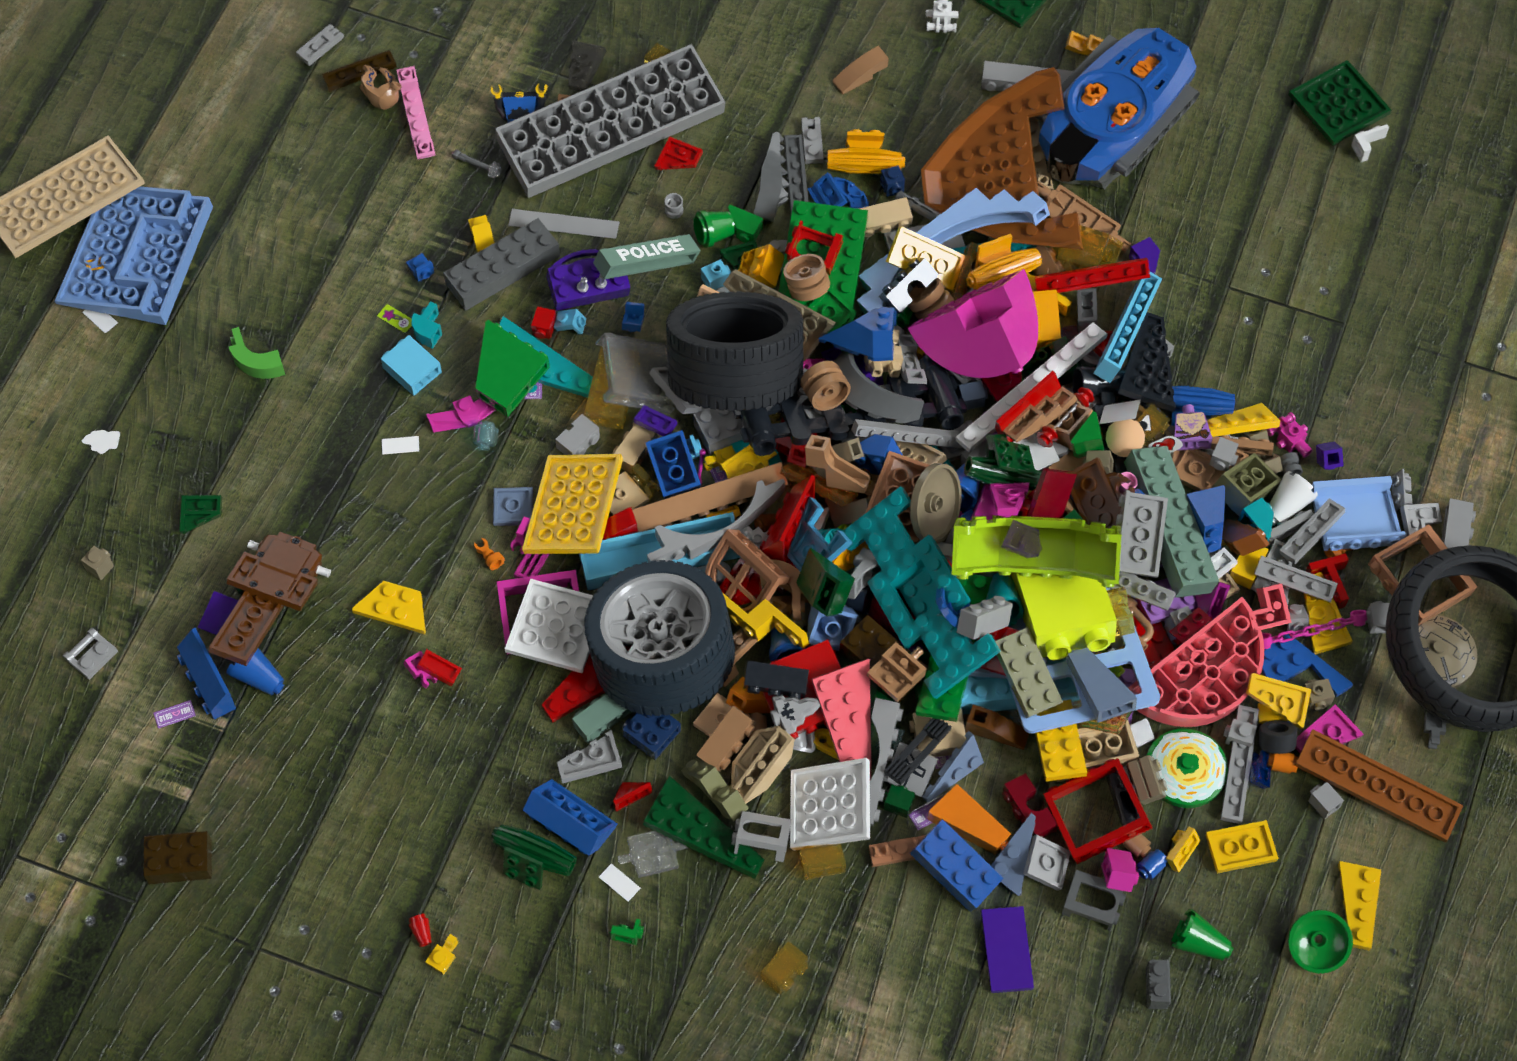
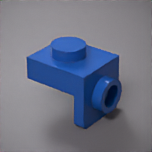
[622,302,645,332]

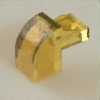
[1107,587,1135,637]

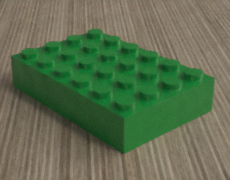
[779,200,868,309]

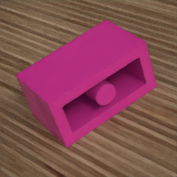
[1102,848,1139,892]

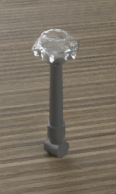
[451,149,501,178]

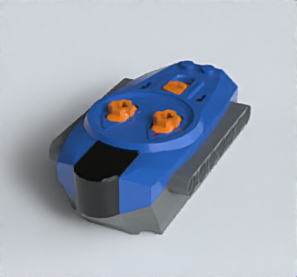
[1035,28,1200,190]

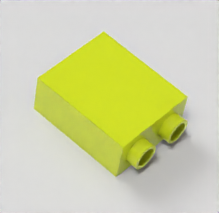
[1011,572,1117,660]

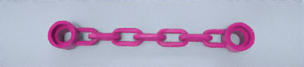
[1262,610,1367,650]

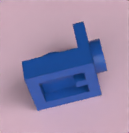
[406,253,435,282]

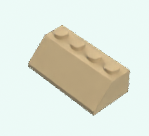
[1057,719,1139,782]

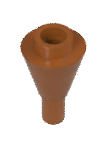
[754,513,777,533]

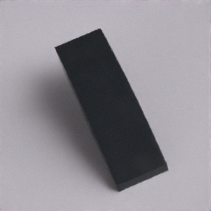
[1106,766,1140,826]

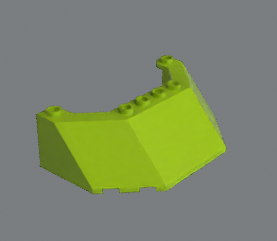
[952,515,1122,587]

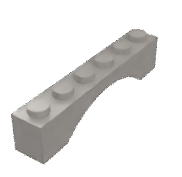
[870,698,903,826]

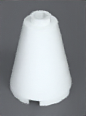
[1270,471,1318,526]

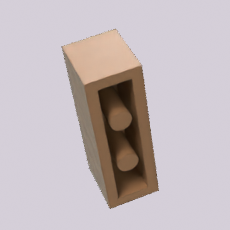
[697,706,757,772]

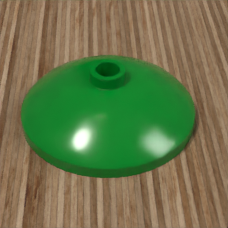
[1288,910,1353,974]

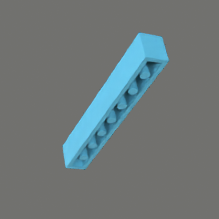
[1094,272,1162,383]

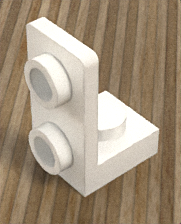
[1351,125,1389,162]

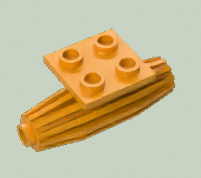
[827,129,905,174]
[966,234,1042,290]

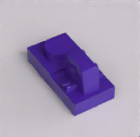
[634,405,677,436]

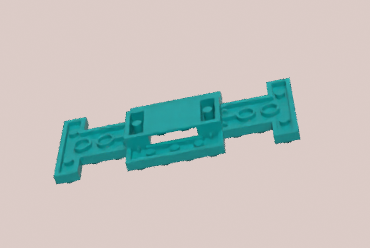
[842,487,1001,699]

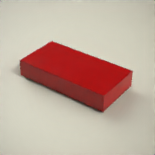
[416,649,462,687]

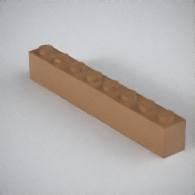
[633,462,788,532]

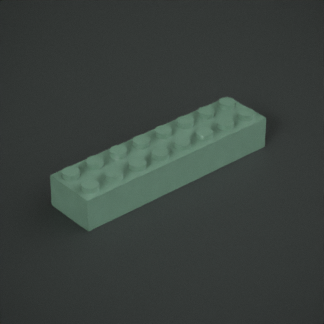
[1124,446,1219,598]

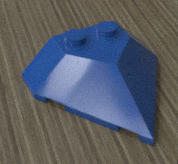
[818,307,897,361]

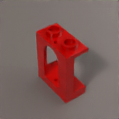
[785,220,843,276]

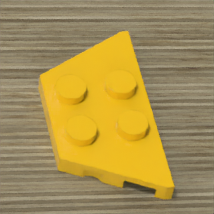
[352,581,426,634]

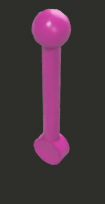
[698,449,706,485]

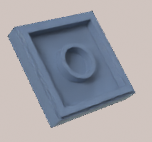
[493,487,533,526]

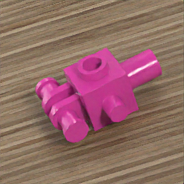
[1266,412,1313,458]

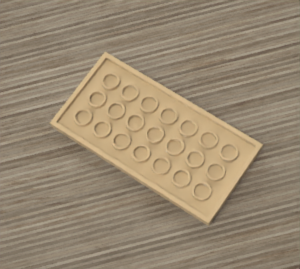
[0,135,145,258]

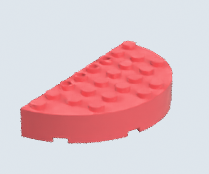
[1128,597,1264,727]

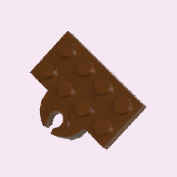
[1071,457,1135,528]

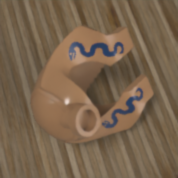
[360,65,402,110]

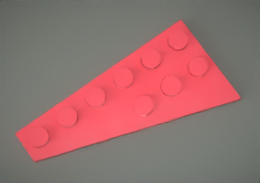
[811,659,872,780]

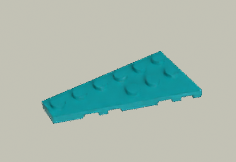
[500,316,596,398]

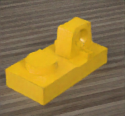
[1166,827,1201,872]

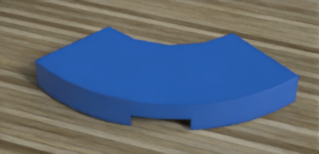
[833,177,869,209]

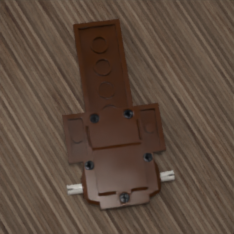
[209,532,331,666]

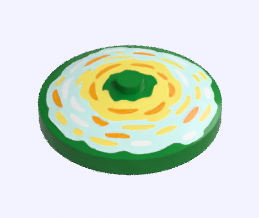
[1147,729,1228,808]

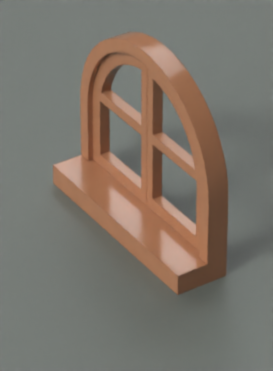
[705,529,790,614]

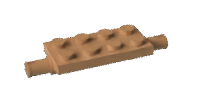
[1037,181,1132,255]

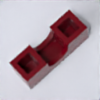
[1002,773,1058,838]

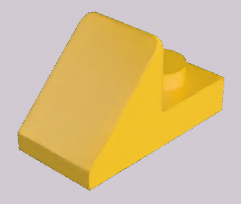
[468,215,494,253]

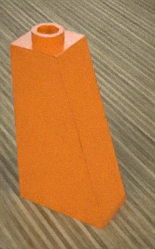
[927,784,1011,855]

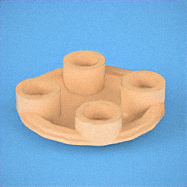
[1106,419,1145,457]

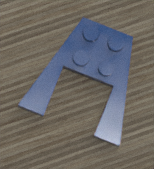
[1261,634,1353,723]

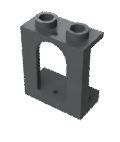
[1062,870,1126,931]

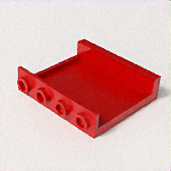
[762,640,841,739]

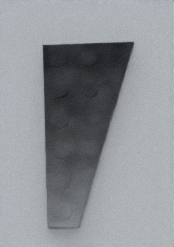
[1118,312,1176,412]

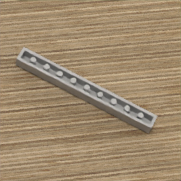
[851,419,965,449]

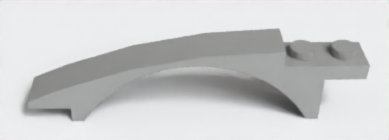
[647,479,785,562]

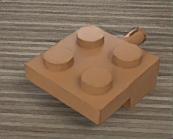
[867,642,926,702]

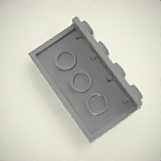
[1116,490,1168,578]

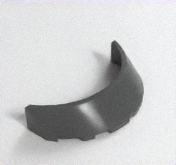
[833,350,924,423]

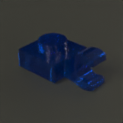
[1250,750,1271,789]

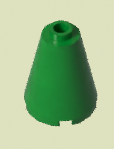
[1171,909,1233,960]

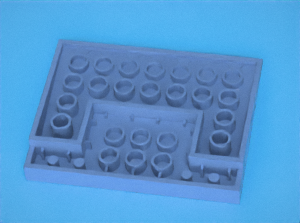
[55,187,213,325]

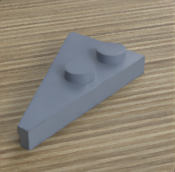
[922,731,984,803]
[991,813,1036,896]

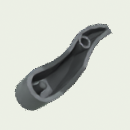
[754,132,789,223]

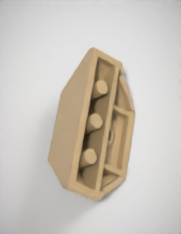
[730,726,795,803]

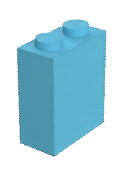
[381,335,442,396]

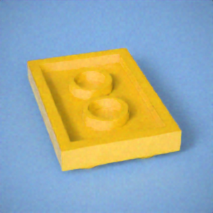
[1206,820,1279,873]

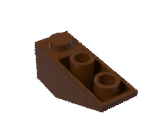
[965,704,1029,750]

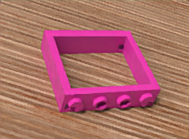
[497,570,579,654]

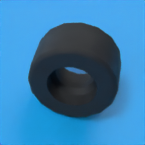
[1259,720,1297,754]

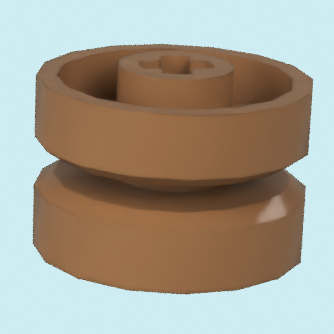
[783,254,830,301]
[908,277,954,321]
[800,361,851,411]

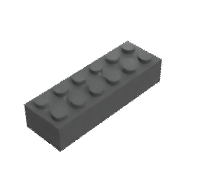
[443,218,560,311]

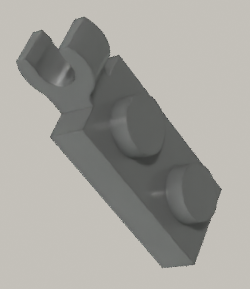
[1424,710,1446,749]

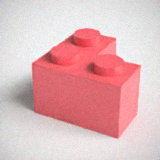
[1247,583,1292,632]

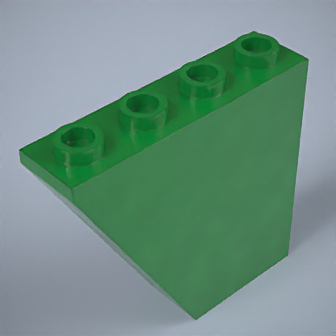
[475,320,550,417]

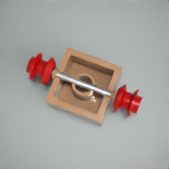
[1036,387,1094,451]

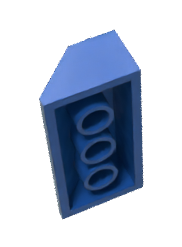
[177,628,236,720]
[523,779,617,856]

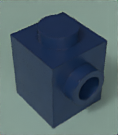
[880,165,905,197]

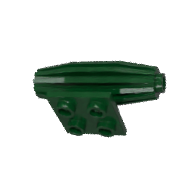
[964,438,1042,491]
[491,824,577,890]

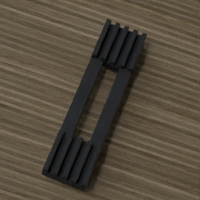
[884,718,952,786]

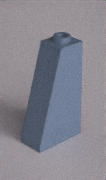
[1067,647,1137,723]

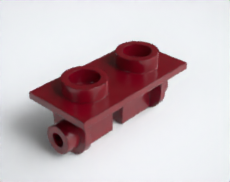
[1169,607,1213,646]

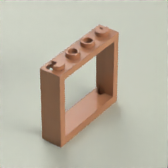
[1368,524,1477,626]

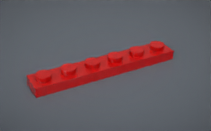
[1034,258,1150,293]

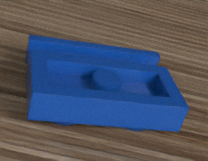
[807,172,847,207]

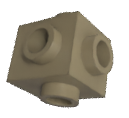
[1304,679,1335,710]

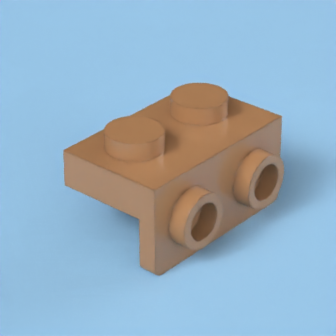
[1033,245,1065,276]

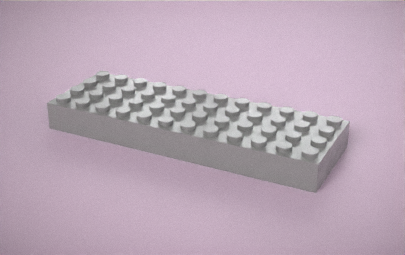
[495,44,725,198]

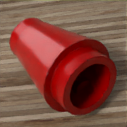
[408,914,432,947]

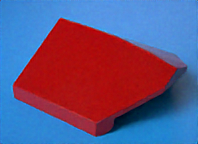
[720,558,762,606]

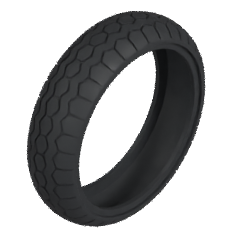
[1385,545,1517,732]

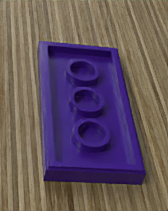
[981,906,1034,993]

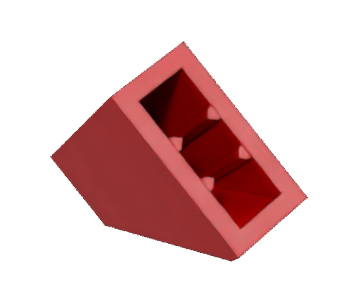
[602,507,638,540]

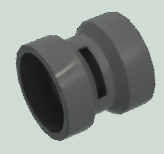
[1280,452,1303,476]

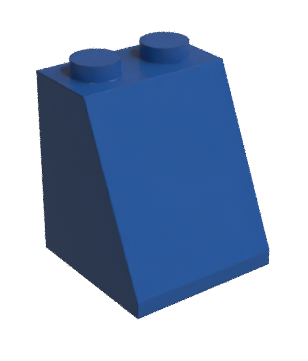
[1187,485,1225,553]

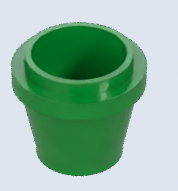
[693,210,735,248]

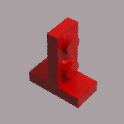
[1305,553,1349,609]

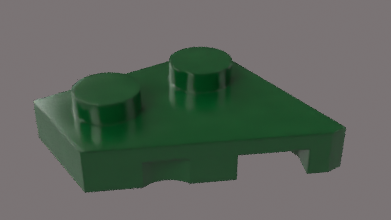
[180,495,222,534]

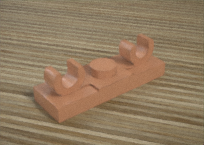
[868,835,926,867]

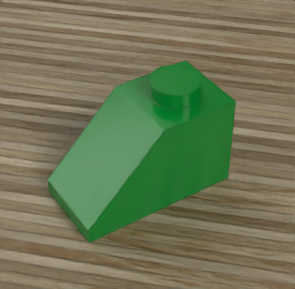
[728,205,763,243]

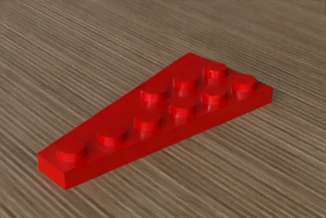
[542,645,632,723]

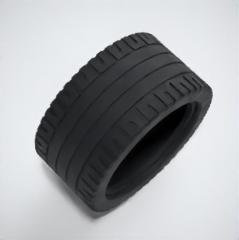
[666,291,804,411]

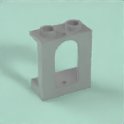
[731,811,791,862]

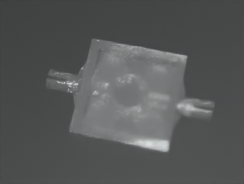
[618,831,688,878]

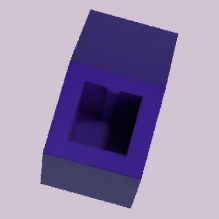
[1129,237,1160,274]

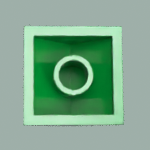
[1070,411,1104,458]

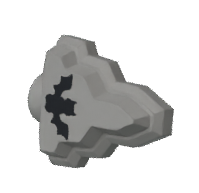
[770,695,821,734]

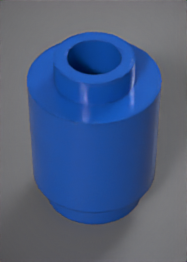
[1137,849,1168,880]

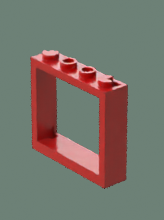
[1043,758,1153,864]

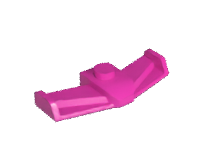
[426,396,496,432]

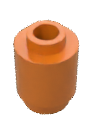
[1267,753,1298,774]

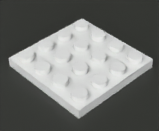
[505,579,593,673]
[790,758,870,850]

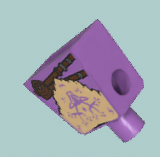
[1174,404,1212,450]

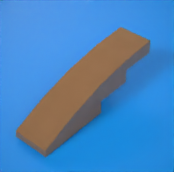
[1003,386,1078,442]

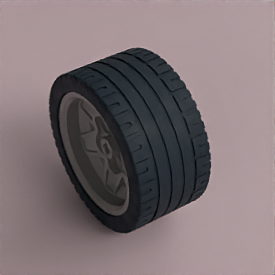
[584,560,735,716]

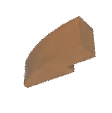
[833,46,888,95]

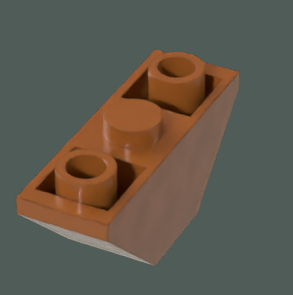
[1222,518,1269,556]

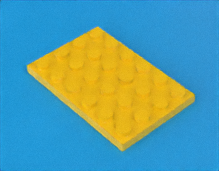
[522,454,623,554]

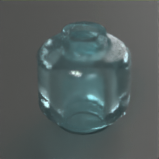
[472,421,499,451]

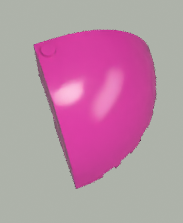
[908,269,1038,378]

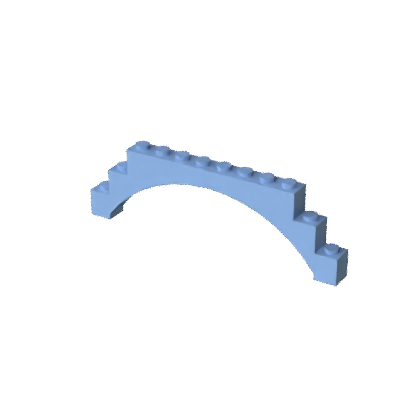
[857,188,1050,314]

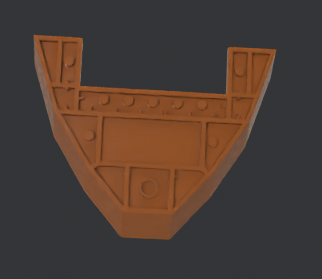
[921,67,1083,250]

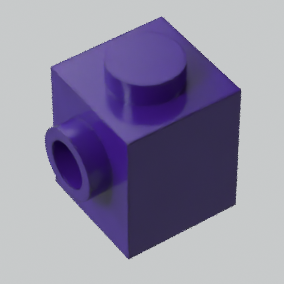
[1316,442,1344,470]

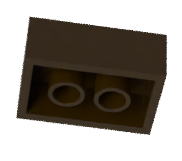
[144,831,212,884]

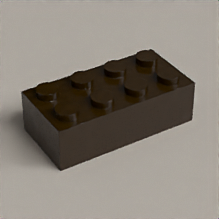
[839,615,928,703]

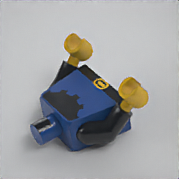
[491,83,548,123]

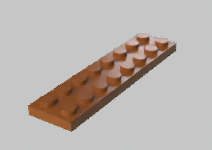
[1295,729,1463,843]

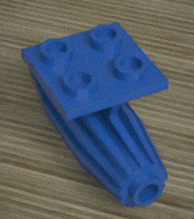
[1155,386,1235,426]

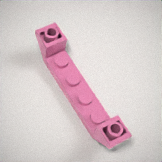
[397,66,436,159]

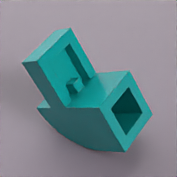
[412,301,442,349]

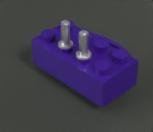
[546,249,630,311]

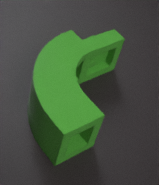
[229,327,285,379]

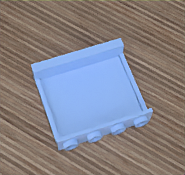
[1311,476,1406,551]

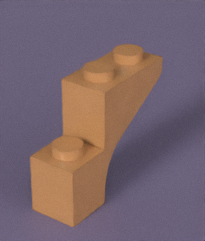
[805,435,870,493]

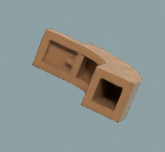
[760,559,809,621]

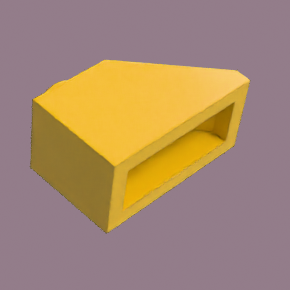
[1228,548,1269,589]

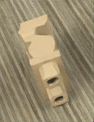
[862,330,903,377]

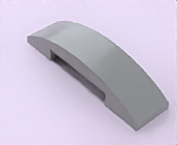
[897,334,927,384]

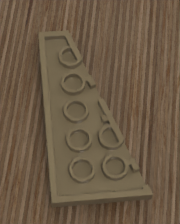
[723,269,836,361]

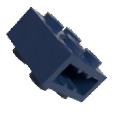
[623,712,681,760]

